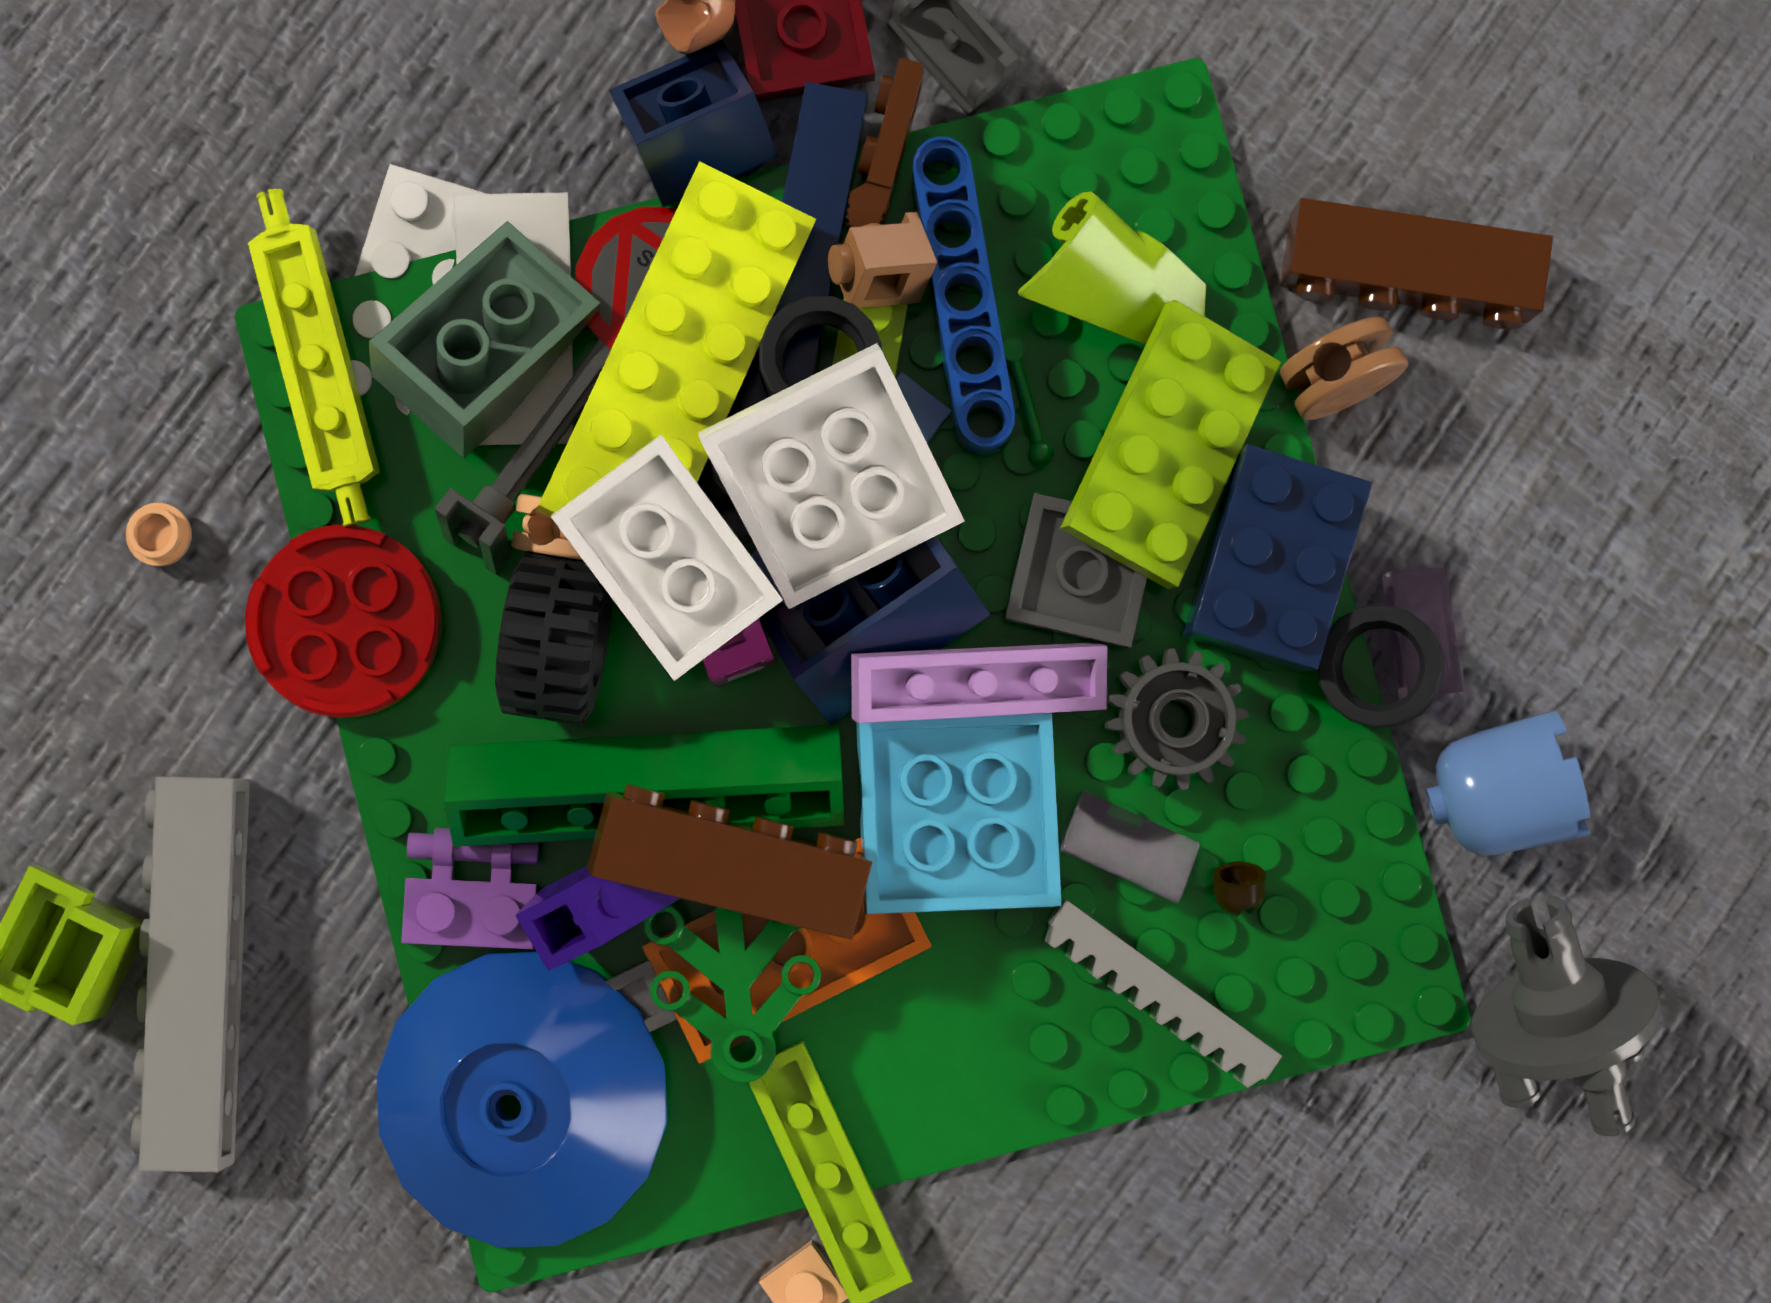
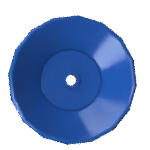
[377,952,668,1248]

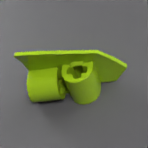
[1018,191,1206,344]

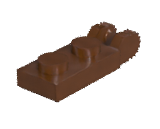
[846,58,924,229]

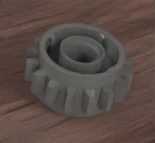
[1104,648,1249,790]

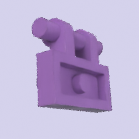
[401,827,540,949]

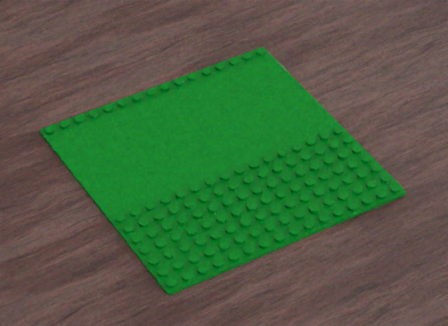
[235,58,1470,1292]

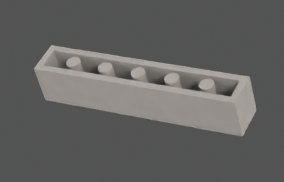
[131,777,250,1173]

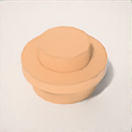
[126,503,192,567]

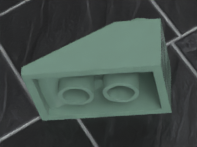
[369,221,601,459]

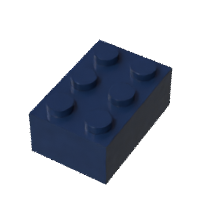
[1182,444,1373,674]

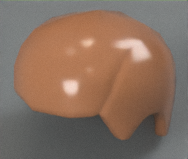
[655,0,735,53]

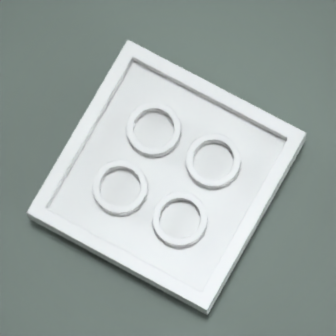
[698,343,964,609]

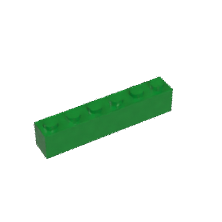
[444,725,844,847]

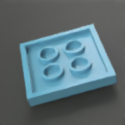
[856,713,1062,914]

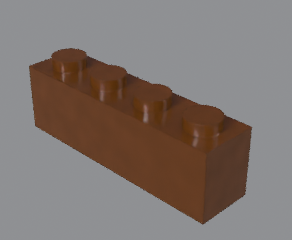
[1280,198,1553,329]
[587,784,872,940]

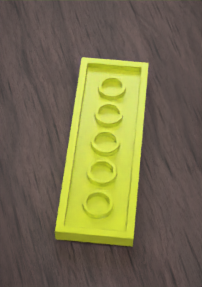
[536,161,816,518]

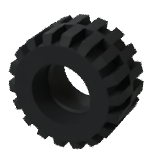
[495,552,613,725]

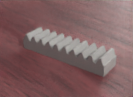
[1045,899,1282,1088]

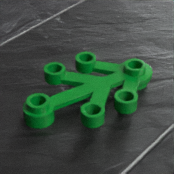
[643,906,821,1083]

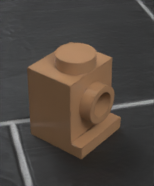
[828,212,937,309]

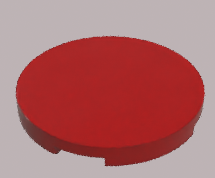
[245,525,442,718]

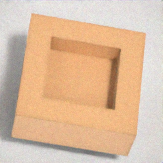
[759,1240,848,1303]

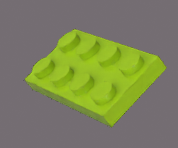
[1060,299,1281,589]

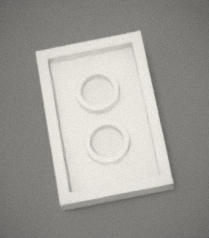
[551,435,783,681]

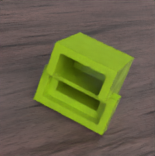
[0,865,143,1026]

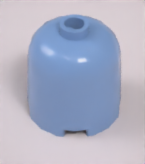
[1426,710,1591,856]

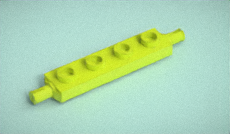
[248,189,381,527]

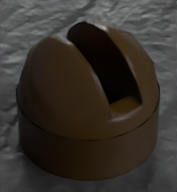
[1213,861,1266,916]

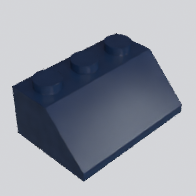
[760,535,991,725]

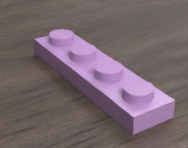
[851,642,1107,723]

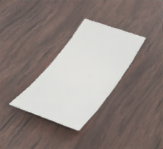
[453,192,573,445]

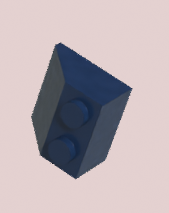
[609,40,778,208]

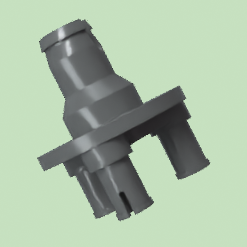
[1472,895,1661,1136]

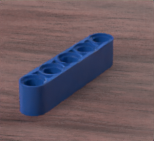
[912,136,1015,455]

